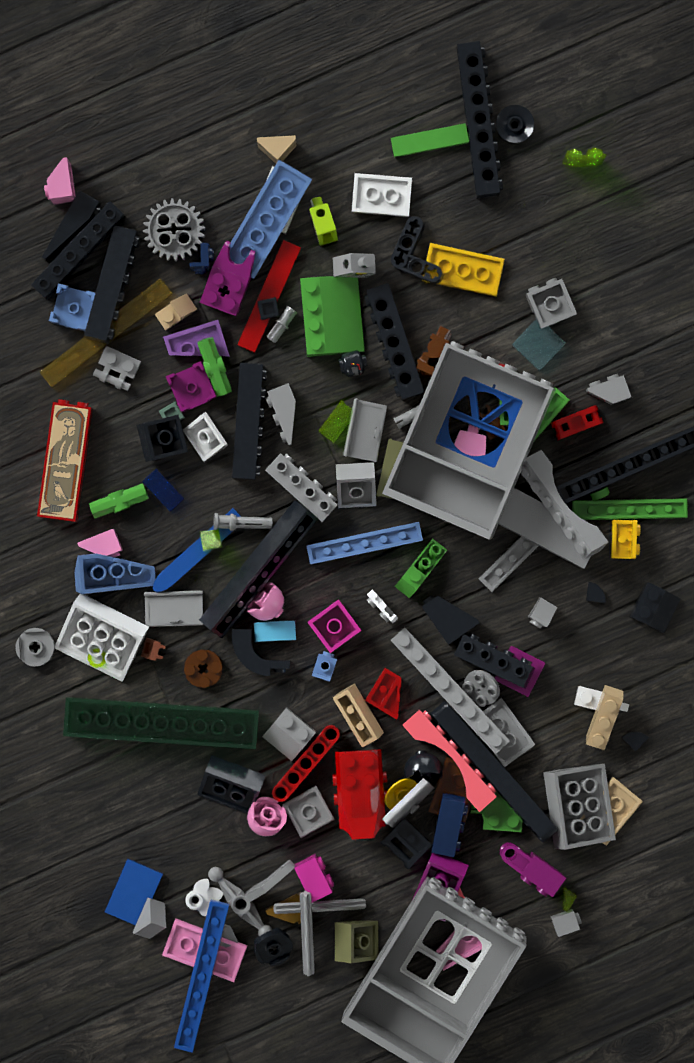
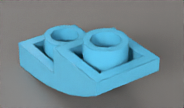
[254,621,296,642]

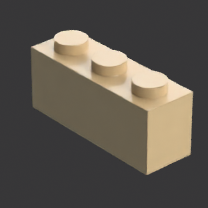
[333,683,384,747]
[586,685,623,750]

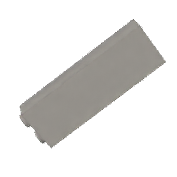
[499,488,591,569]

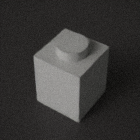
[550,909,582,937]

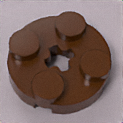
[184,649,222,688]

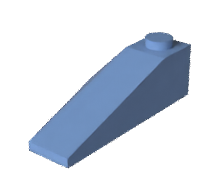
[74,553,156,594]

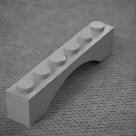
[521,450,608,560]

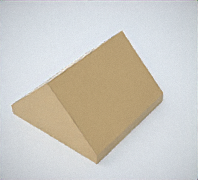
[257,135,296,164]

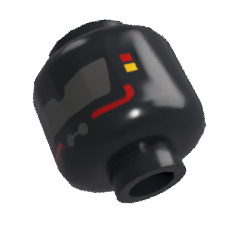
[338,350,368,377]

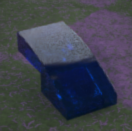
[142,469,184,511]

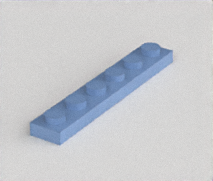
[307,522,423,564]

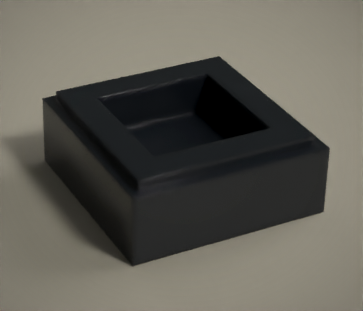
[257,297,280,320]

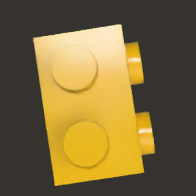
[611,520,640,559]

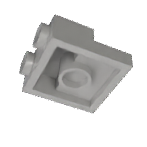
[525,278,577,329]

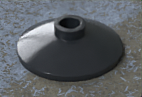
[496,105,534,143]

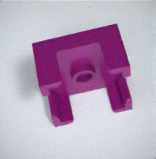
[166,361,217,413]

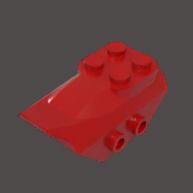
[333,749,387,839]

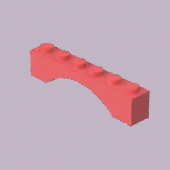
[403,710,497,812]

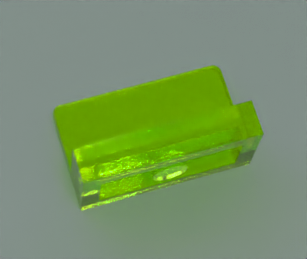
[318,400,352,443]

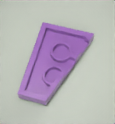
[163,320,230,356]

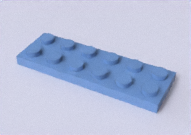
[229,159,312,279]

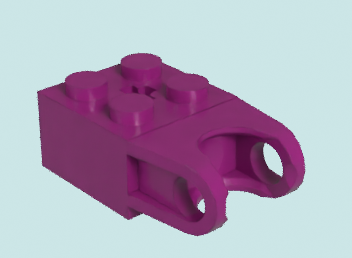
[200,241,256,316]
[500,842,566,897]

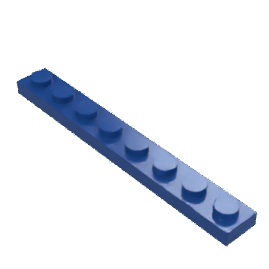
[174,899,230,1053]

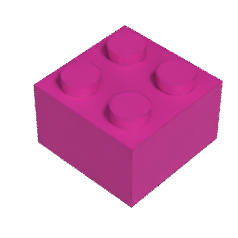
[308,599,361,653]
[294,854,334,903]

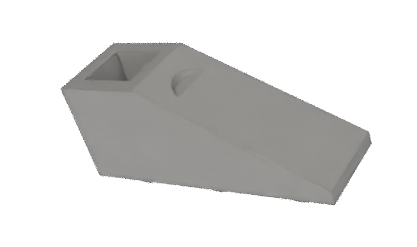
[265,383,296,446]

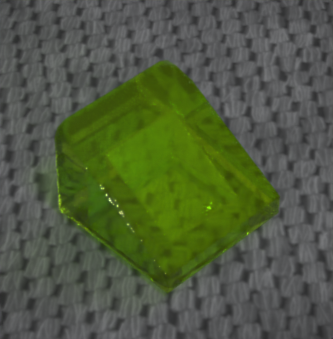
[200,529,222,551]
[562,886,577,912]

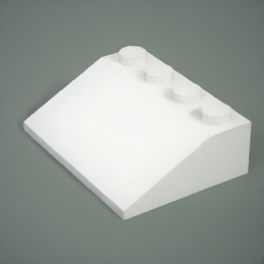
[55,594,149,682]

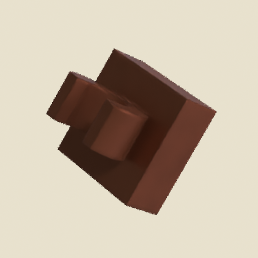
[141,638,166,661]

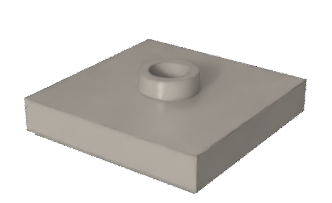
[283,786,335,838]

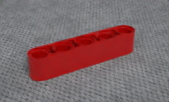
[272,725,340,802]

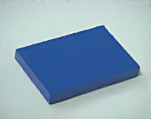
[105,858,163,926]

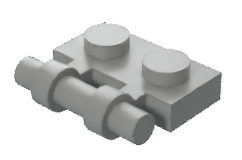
[93,346,141,391]

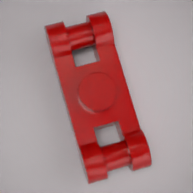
[551,405,604,441]

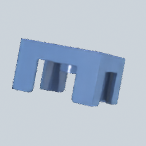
[49,283,95,331]

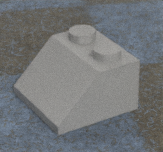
[336,462,376,508]
[262,707,316,761]

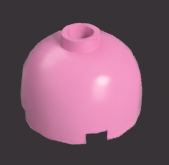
[247,582,284,621]
[247,797,287,836]

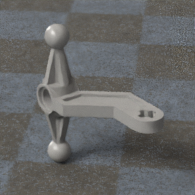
[208,860,295,936]

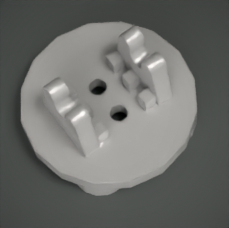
[462,669,500,707]

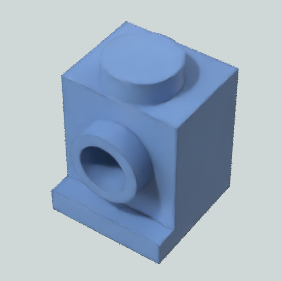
[312,651,337,681]

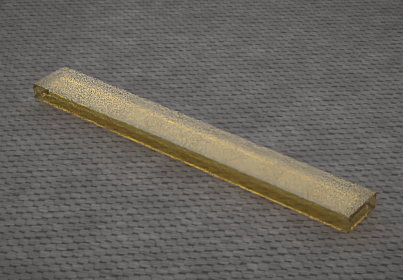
[40,278,172,387]

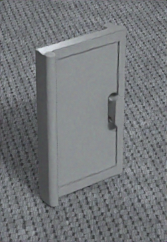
[343,398,387,462]
[144,591,203,627]
[382,778,434,829]

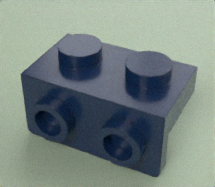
[189,243,214,274]

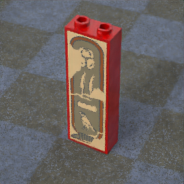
[37,399,93,522]

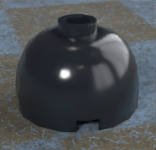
[404,750,443,783]

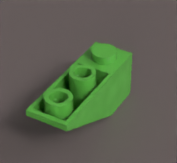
[395,538,447,598]

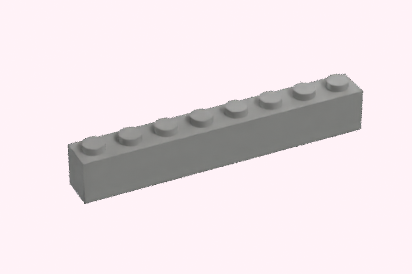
[391,627,510,754]

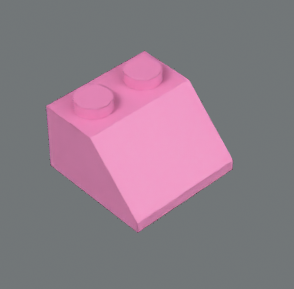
[44,157,76,204]

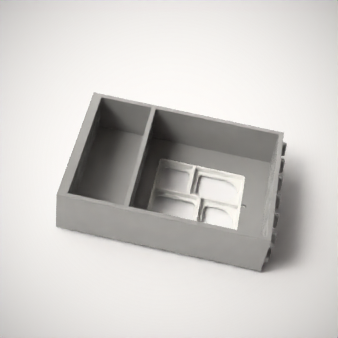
[341,877,526,1063]

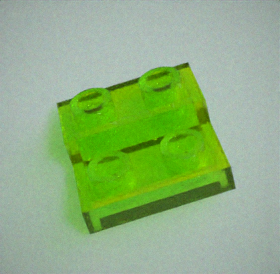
[562,147,607,167]

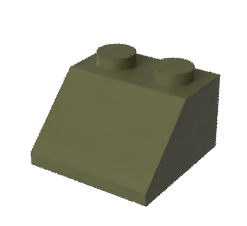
[335,921,378,963]

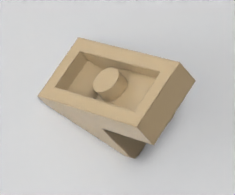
[155,293,197,330]

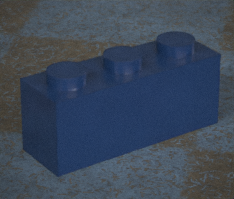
[431,793,469,857]

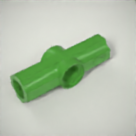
[197,337,232,397]
[89,483,149,519]

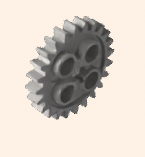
[143,198,205,261]

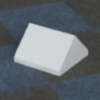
[183,412,228,462]

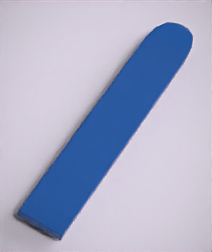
[153,508,241,592]

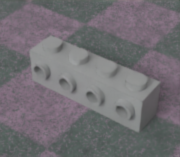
[265,453,338,522]

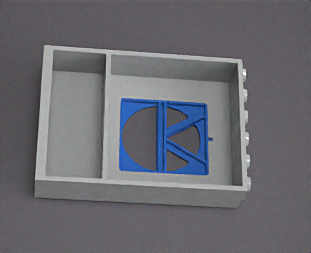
[382,341,556,540]

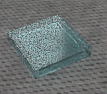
[512,319,566,371]

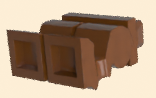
[417,326,452,379]

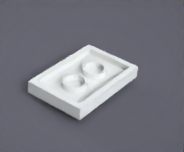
[352,173,412,217]

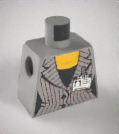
[333,253,375,278]

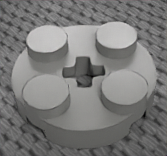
[16,628,55,666]

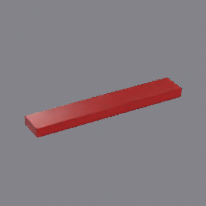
[237,240,301,353]

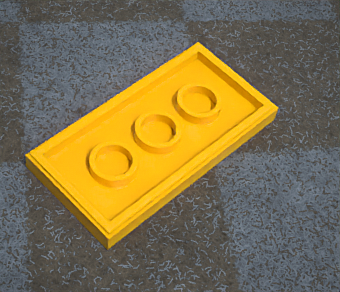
[422,243,505,297]

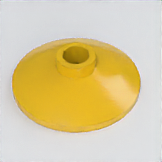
[385,778,418,810]

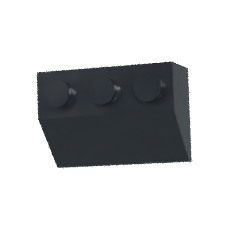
[197,755,266,814]

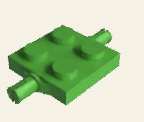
[470,792,523,832]

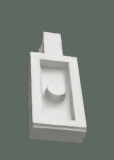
[574,686,629,712]

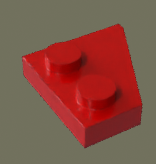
[365,668,401,720]

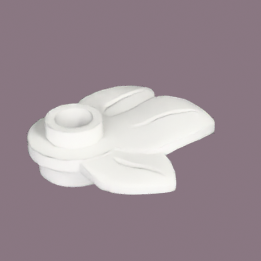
[186,879,223,916]

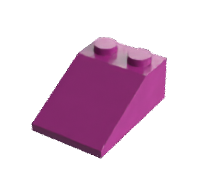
[412,853,469,922]

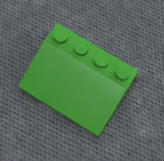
[300,276,364,357]

